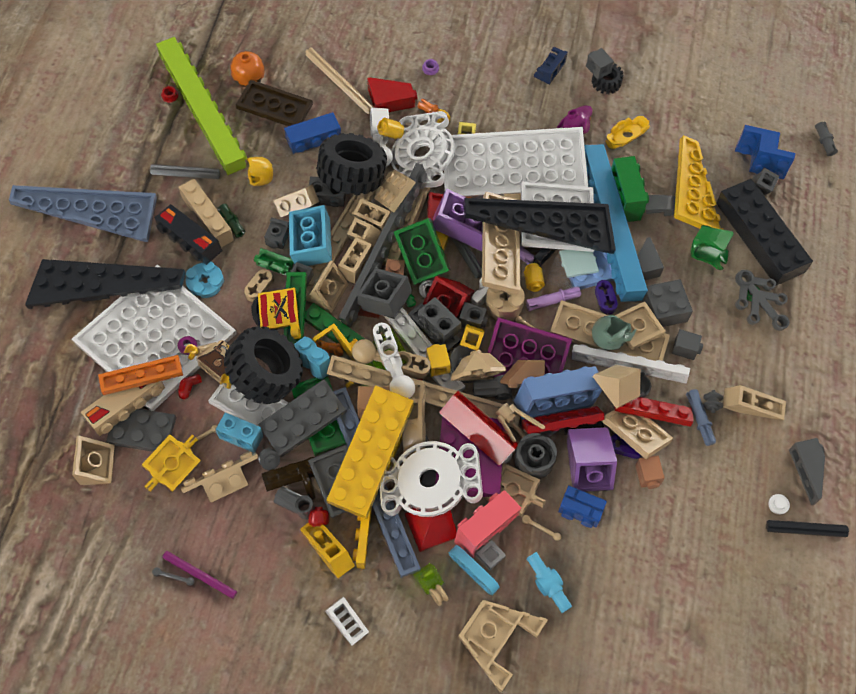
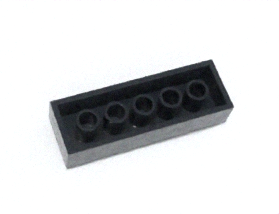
[716,179,813,286]

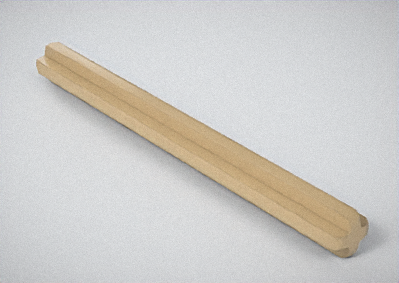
[305,47,374,114]

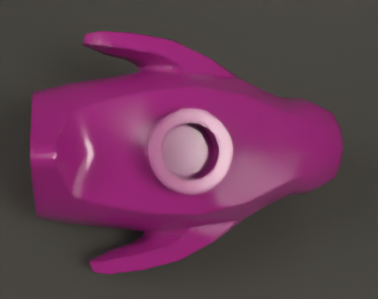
[557,105,593,134]

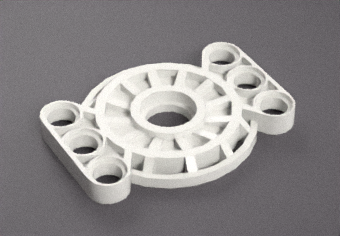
[391,111,455,189]
[380,441,483,517]

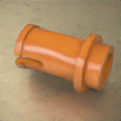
[417,99,439,113]

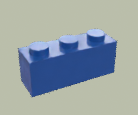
[284,112,341,154]

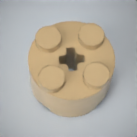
[485,286,524,321]

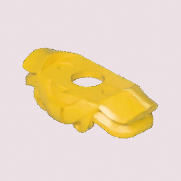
[605,116,650,149]

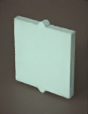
[559,250,599,278]

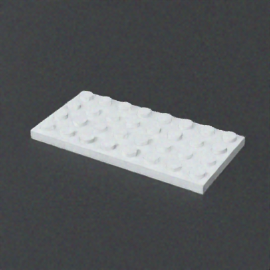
[444,127,588,198]

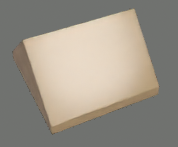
[306,261,348,313]
[592,365,641,409]
[72,435,115,485]

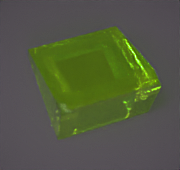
[413,563,444,595]

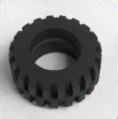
[316,133,387,195]
[224,326,303,404]

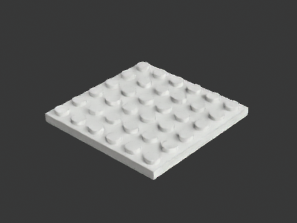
[72,265,237,411]

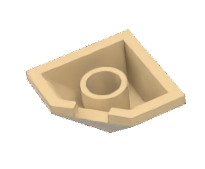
[451,350,506,381]

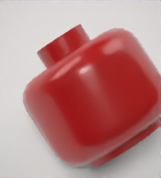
[308,507,329,527]

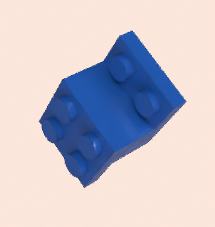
[735,125,795,179]

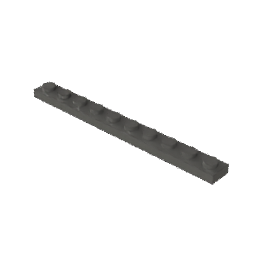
[339,163,427,328]

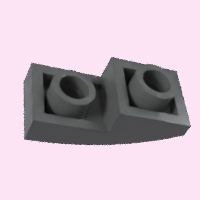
[645,195,675,216]

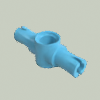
[527,552,572,613]

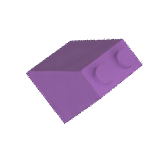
[567,427,617,492]

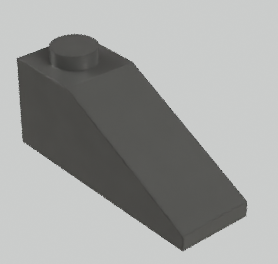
[789,438,825,505]

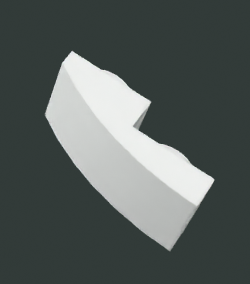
[471,277,489,307]

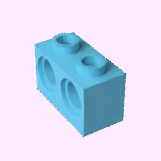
[216,413,264,452]

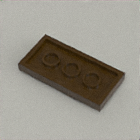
[236,80,313,126]

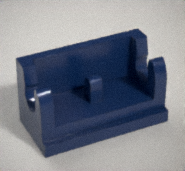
[534,47,568,85]

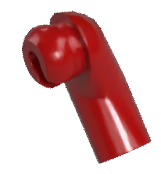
[178,374,202,399]

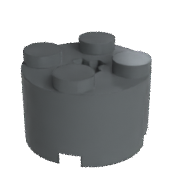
[514,433,557,479]

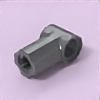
[473,375,512,400]
[274,486,315,520]

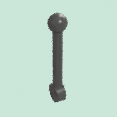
[152,567,194,586]

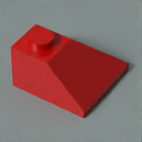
[423,276,475,319]
[405,508,457,552]

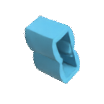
[294,336,330,380]

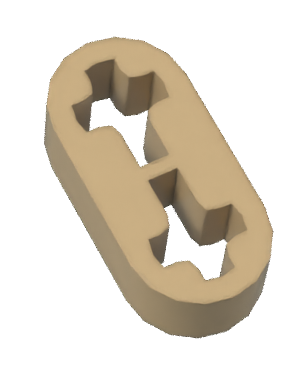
[244,269,273,302]

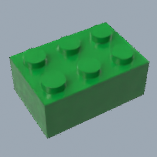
[611,156,649,222]
[394,218,451,284]

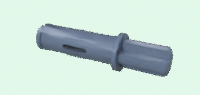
[686,389,716,446]

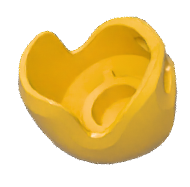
[246,157,273,186]

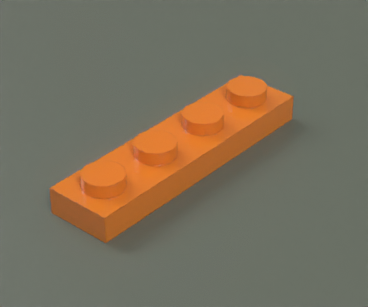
[98,355,183,395]

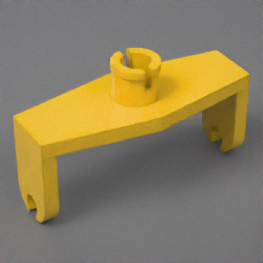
[312,324,358,388]

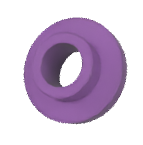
[422,59,439,75]

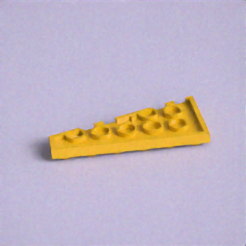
[674,135,724,230]

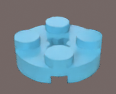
[185,261,224,298]

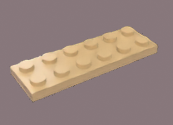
[482,192,520,294]
[550,300,670,361]

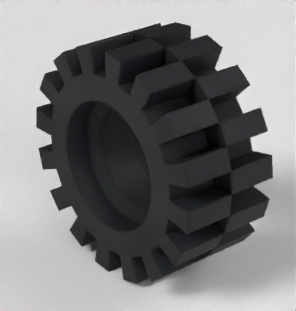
[591,63,624,94]

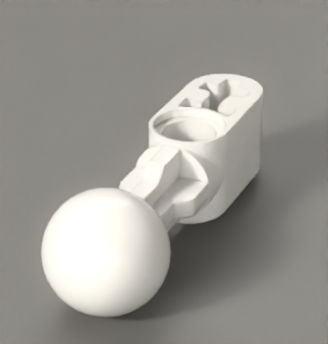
[370,108,393,167]
[373,323,415,398]

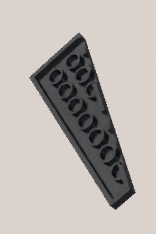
[463,198,616,254]
[25,259,186,309]

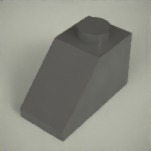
[638,237,664,280]

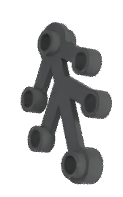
[735,270,790,331]

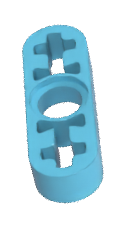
[448,545,500,595]

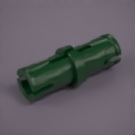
[217,203,246,238]

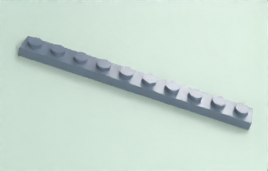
[333,387,421,578]

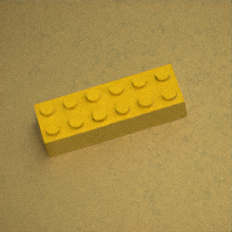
[326,385,414,519]

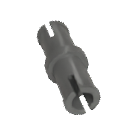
[815,121,838,156]

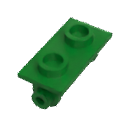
[254,248,294,276]

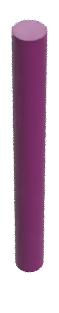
[162,551,237,599]

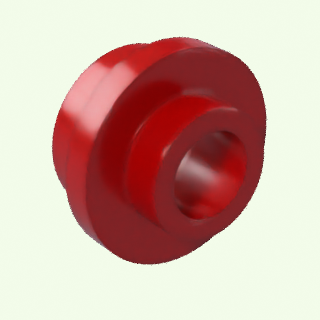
[161,86,179,103]

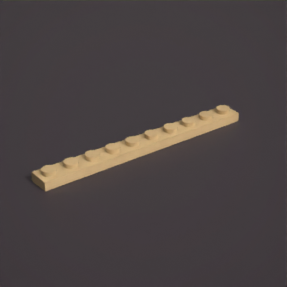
[327,355,520,428]

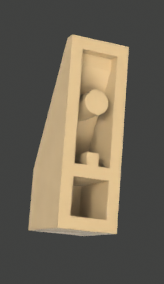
[723,385,786,420]

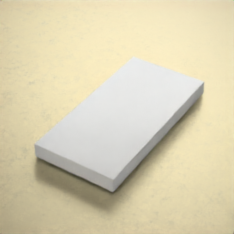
[208,384,288,436]

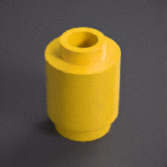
[377,118,405,139]
[524,263,545,292]

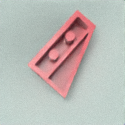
[454,490,521,558]

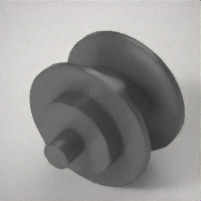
[703,390,723,413]
[258,448,280,470]

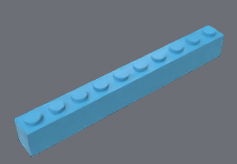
[584,144,648,302]

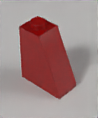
[367,77,418,112]

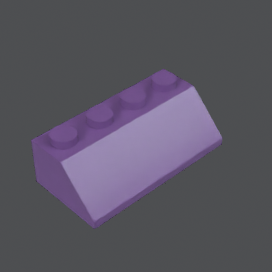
[432,189,483,251]

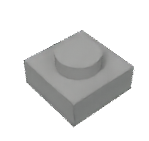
[476,540,506,570]

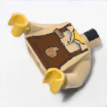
[183,340,232,389]

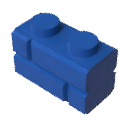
[558,485,607,528]

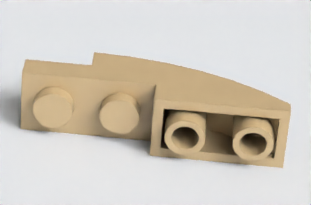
[402,381,426,459]

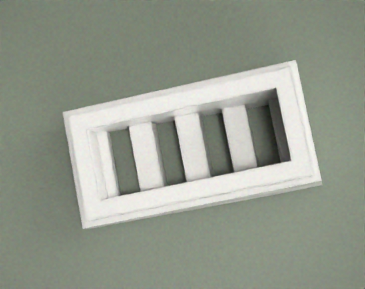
[325,597,369,646]

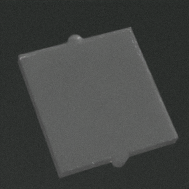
[546,256,573,289]

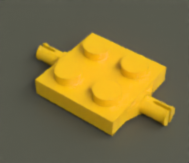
[142,435,201,492]

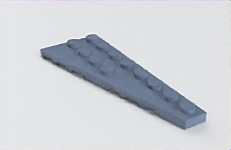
[9,185,157,242]

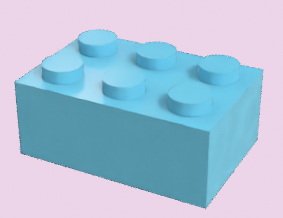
[289,205,332,266]

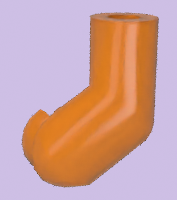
[316,340,344,357]

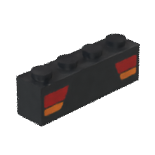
[154,204,223,265]

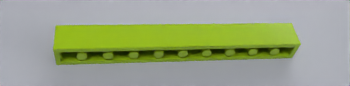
[156,37,247,176]

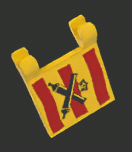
[258,288,301,339]

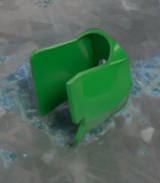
[691,225,734,270]

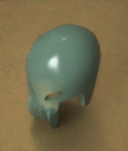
[592,315,637,350]

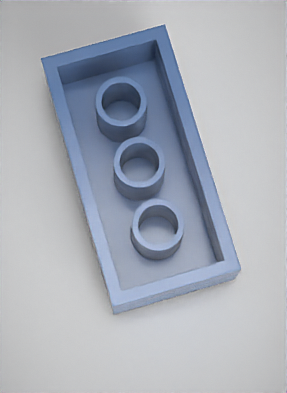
[514,366,602,419]

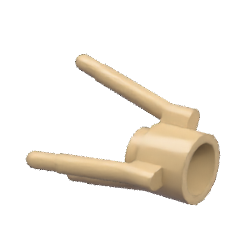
[496,403,545,442]

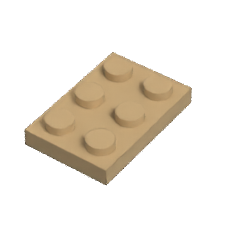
[374,169,416,212]
[602,410,673,459]

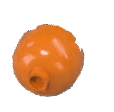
[230,51,265,86]

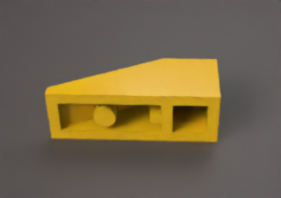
[300,523,355,578]

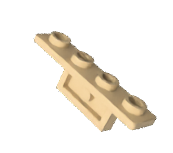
[181,451,259,503]

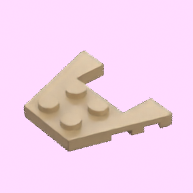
[459,600,548,693]

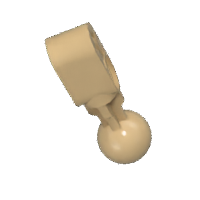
[352,339,431,379]

